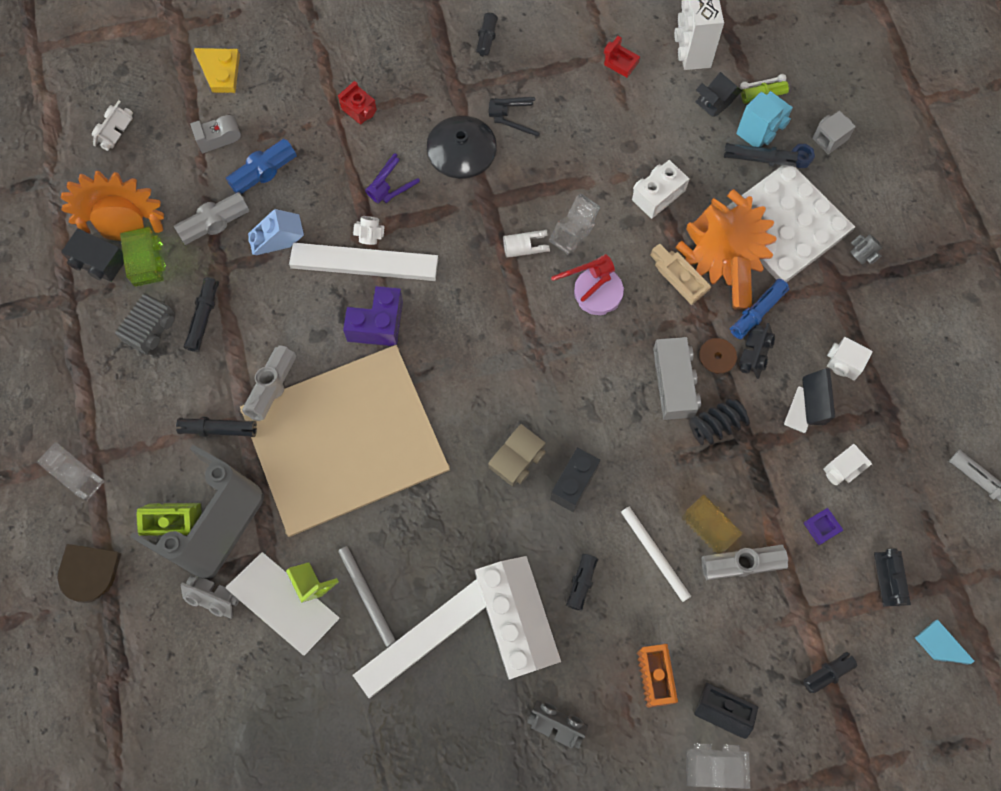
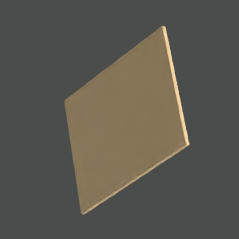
[240,345,450,537]

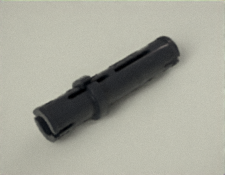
[724,143,799,167]
[183,277,219,352]
[176,416,257,437]

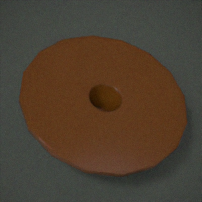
[699,338,737,374]

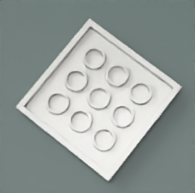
[727,165,855,282]

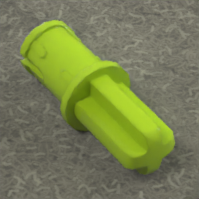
[741,81,789,104]

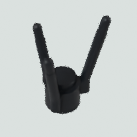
[489,97,540,136]

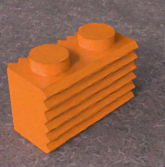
[637,644,678,708]

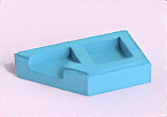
[915,620,974,665]

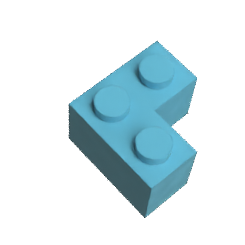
[736,91,793,148]

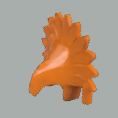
[61,171,164,241]
[675,189,777,286]

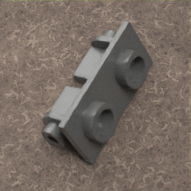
[527,701,588,749]

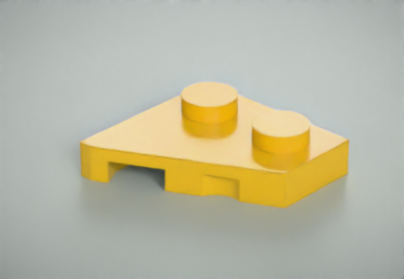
[194,48,240,93]

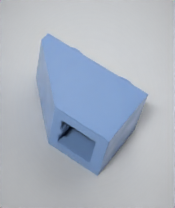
[248,209,304,255]

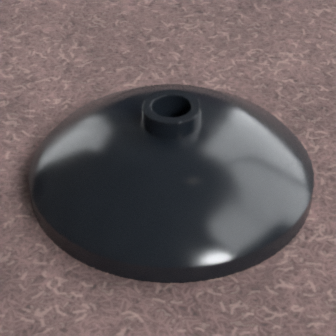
[427,116,497,179]

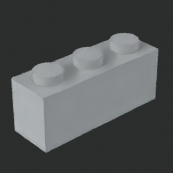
[653,337,701,420]

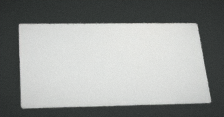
[226,553,339,655]

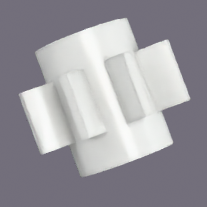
[353,216,384,245]

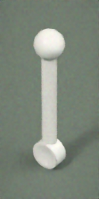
[740,74,786,90]

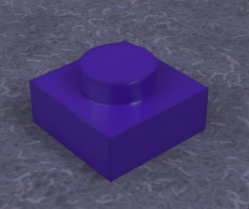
[803,508,843,545]

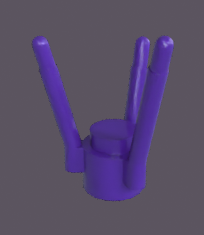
[365,153,420,204]

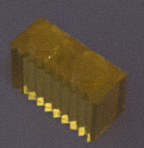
[682,494,743,554]

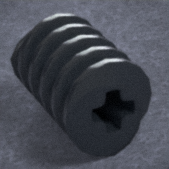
[689,398,750,446]

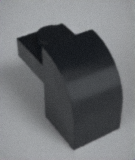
[695,72,742,117]

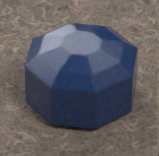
[792,144,815,168]

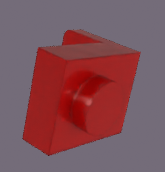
[604,36,640,78]

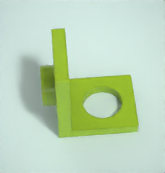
[286,562,339,603]

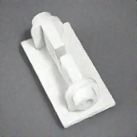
[92,100,133,151]

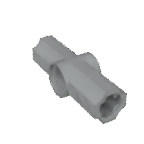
[174,192,249,245]
[242,345,296,421]
[701,545,788,581]

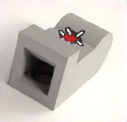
[190,115,241,154]

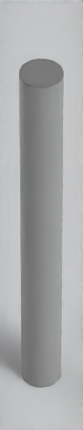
[338,546,396,647]

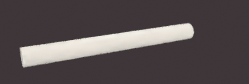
[621,506,691,602]

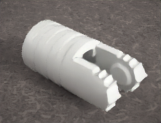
[503,230,550,258]

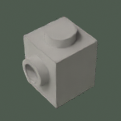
[812,111,856,154]

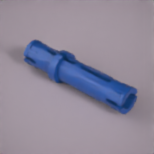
[730,279,790,339]

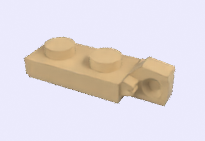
[650,244,711,305]

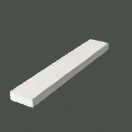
[289,243,438,281]
[353,579,486,699]

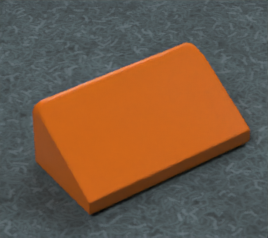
[731,257,752,310]

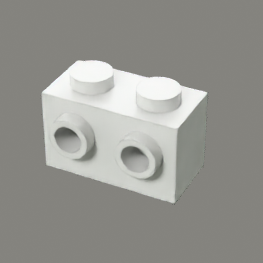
[632,160,689,219]

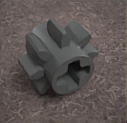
[851,234,883,264]

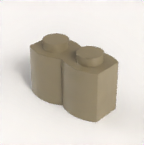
[488,424,546,487]

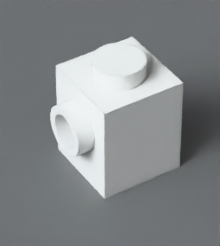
[827,337,873,381]

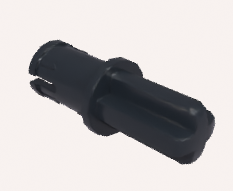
[476,12,498,57]
[803,652,857,693]

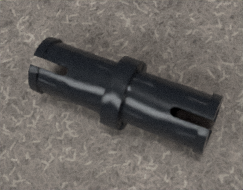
[566,553,599,611]

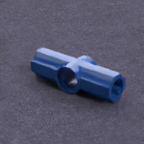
[226,139,297,194]

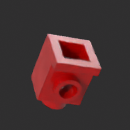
[338,81,377,125]

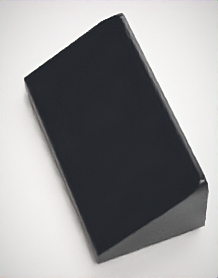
[802,368,835,425]
[694,682,759,739]

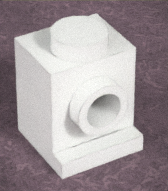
[823,444,872,485]

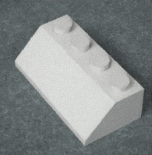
[475,556,561,680]

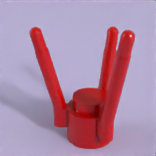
[551,254,615,302]

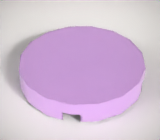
[574,269,624,316]

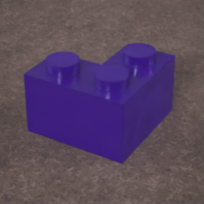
[343,286,403,346]

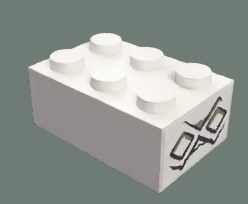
[675,0,724,70]

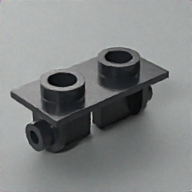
[739,323,775,379]
[874,548,911,607]

